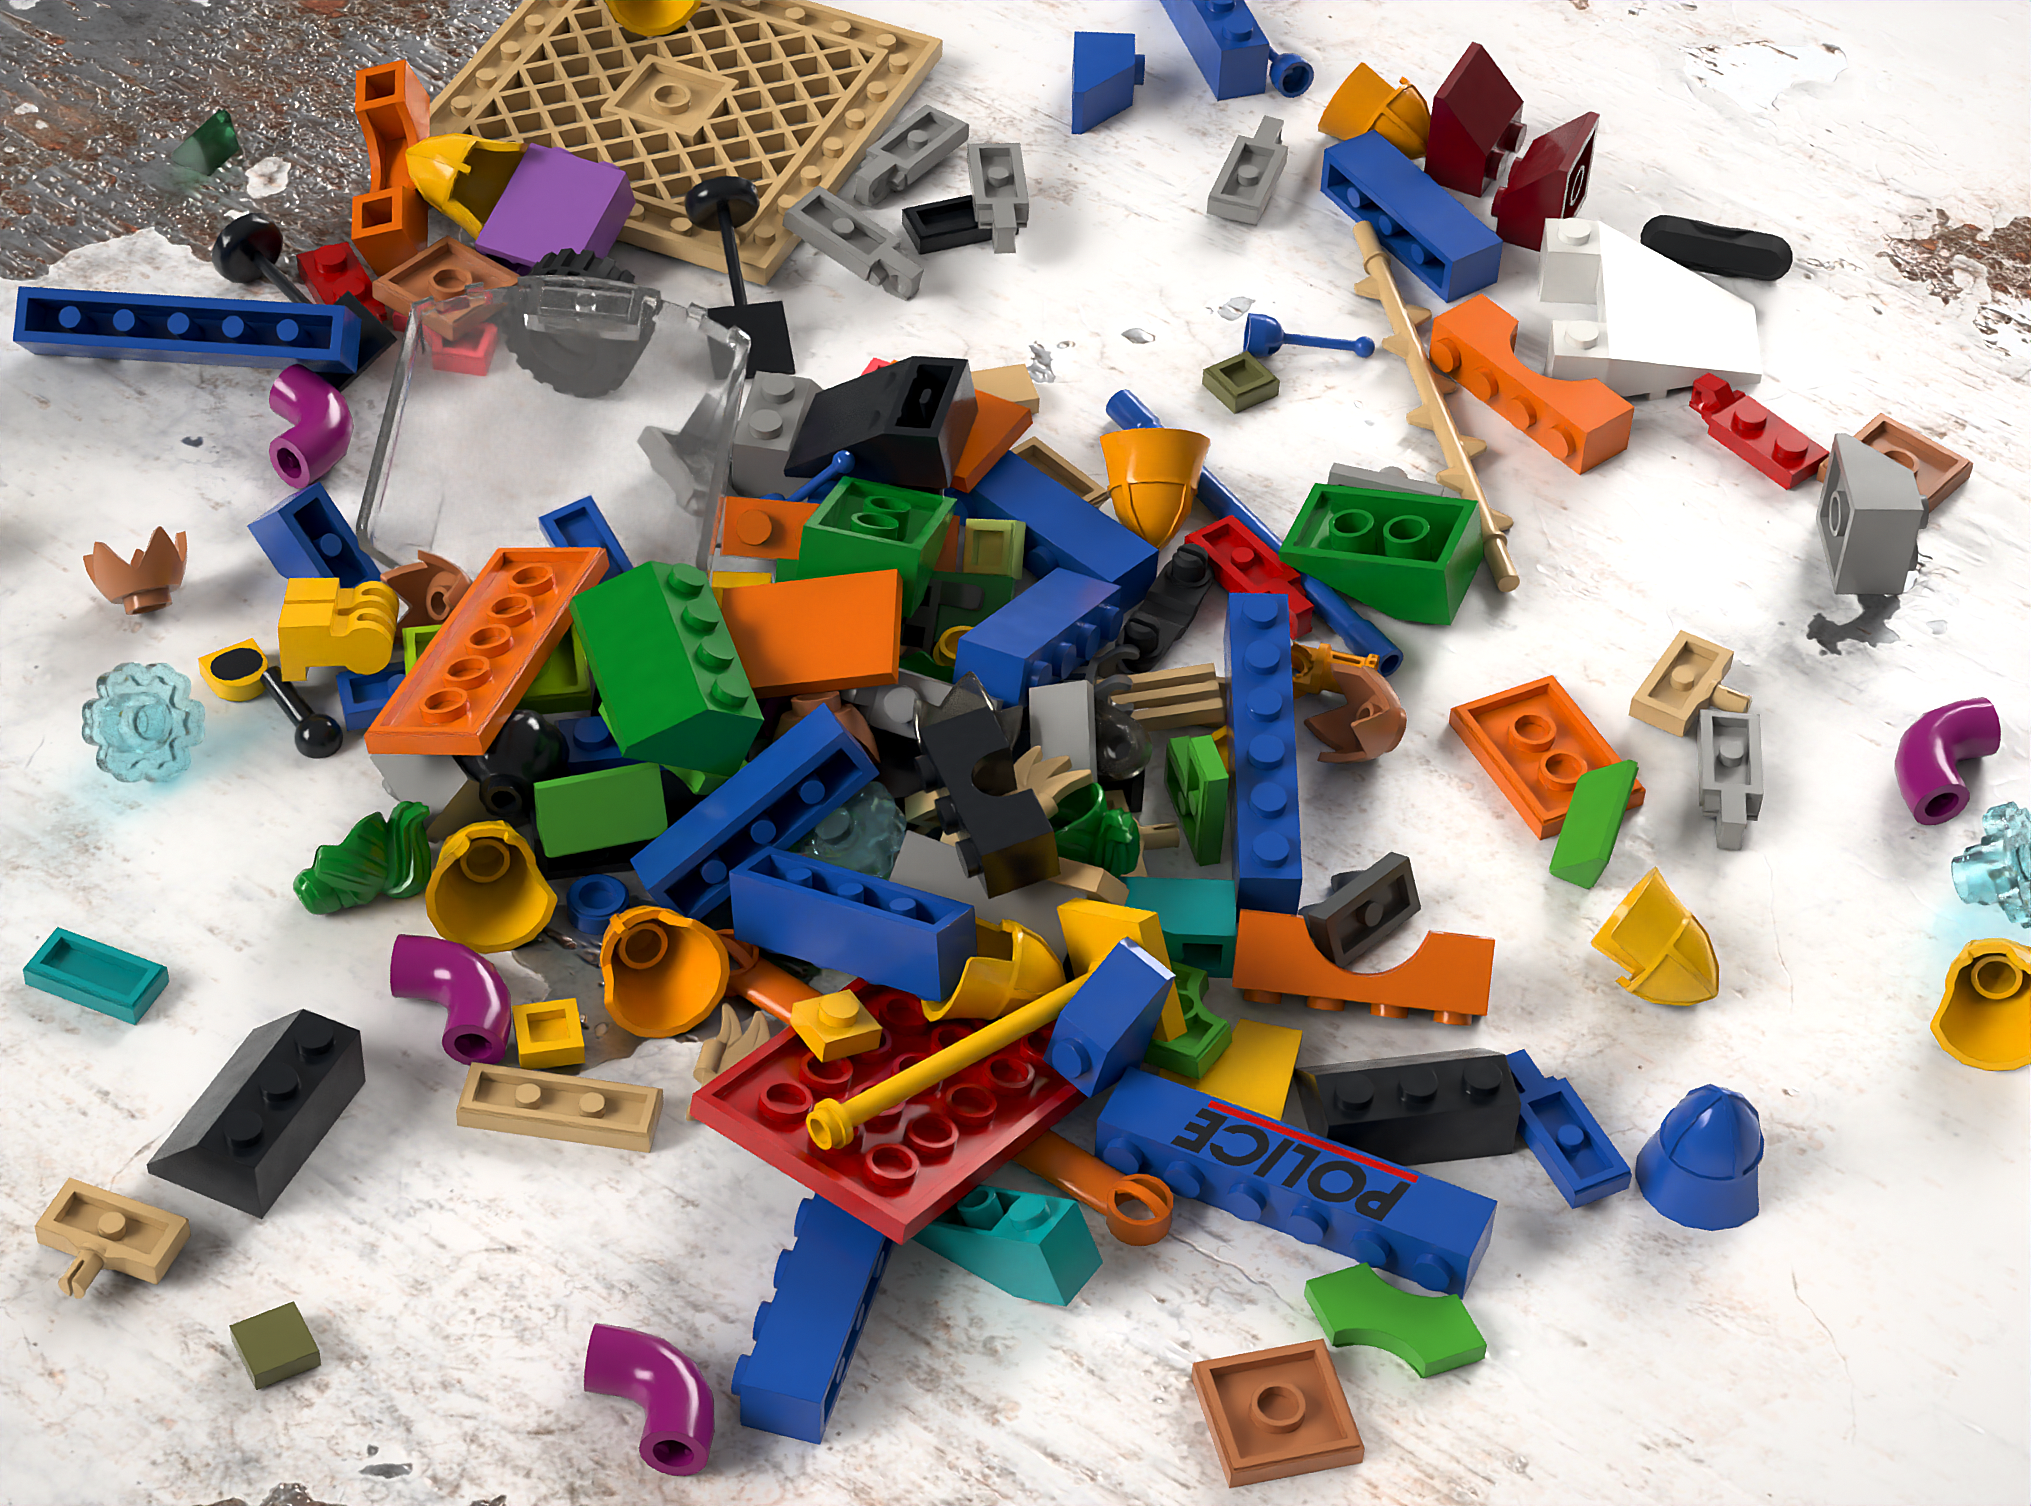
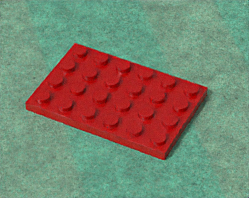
[689,977,1088,1246]

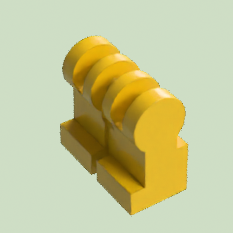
[278,578,400,682]

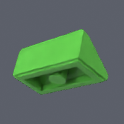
[1549,759,1639,890]
[534,762,668,858]

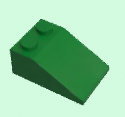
[796,476,957,619]
[1278,483,1484,626]

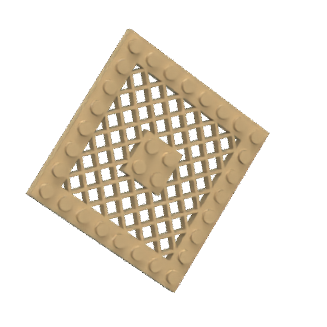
[430,0,943,286]

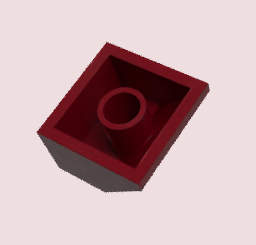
[1424,42,1527,198]
[1491,111,1600,252]

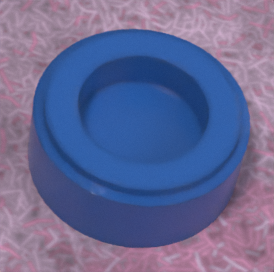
[566,874,630,935]

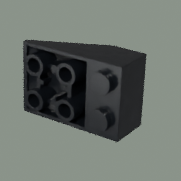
[783,356,979,489]

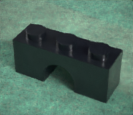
[914,705,1061,899]

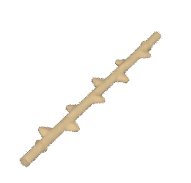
[1353,220,1520,592]

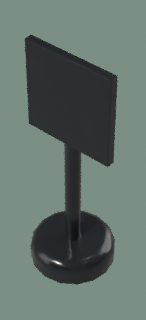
[684,176,795,383]
[212,213,398,393]

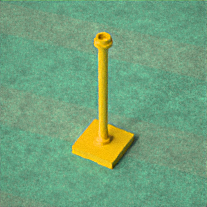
[806,897,1187,1150]

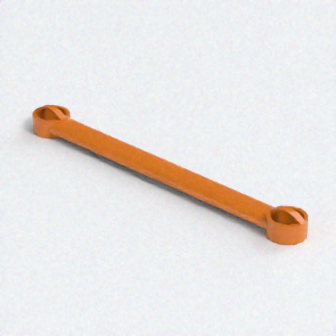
[715,929,1173,1246]

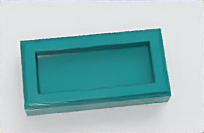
[22,927,169,1026]

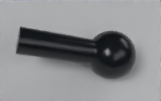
[260,666,343,759]

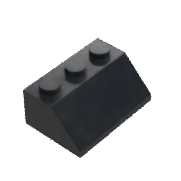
[147,1009,366,1219]
[1293,1048,1521,1166]

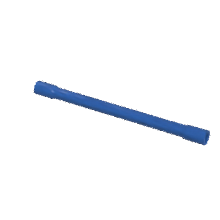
[1106,389,1403,678]

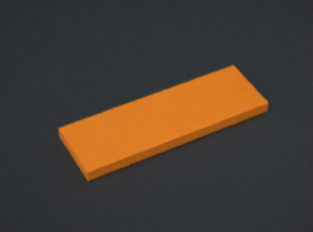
[364,547,610,755]

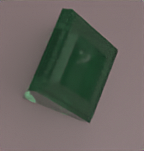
[171,108,240,176]

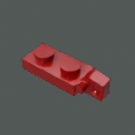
[296,241,387,324]
[1689,372,1830,490]
[1184,515,1314,640]

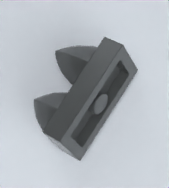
[1297,852,1421,968]

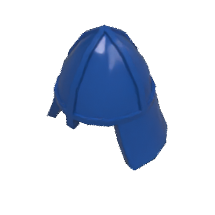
[1635,1083,1764,1231]

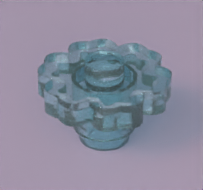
[82,662,205,783]
[785,781,907,881]
[1951,801,2031,929]

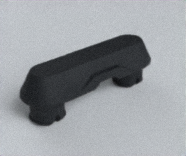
[1641,215,1793,281]
[1115,543,1215,673]

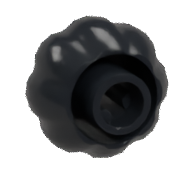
[457,709,571,819]

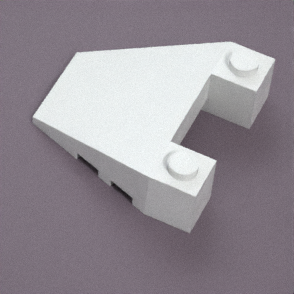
[1538,218,1762,401]

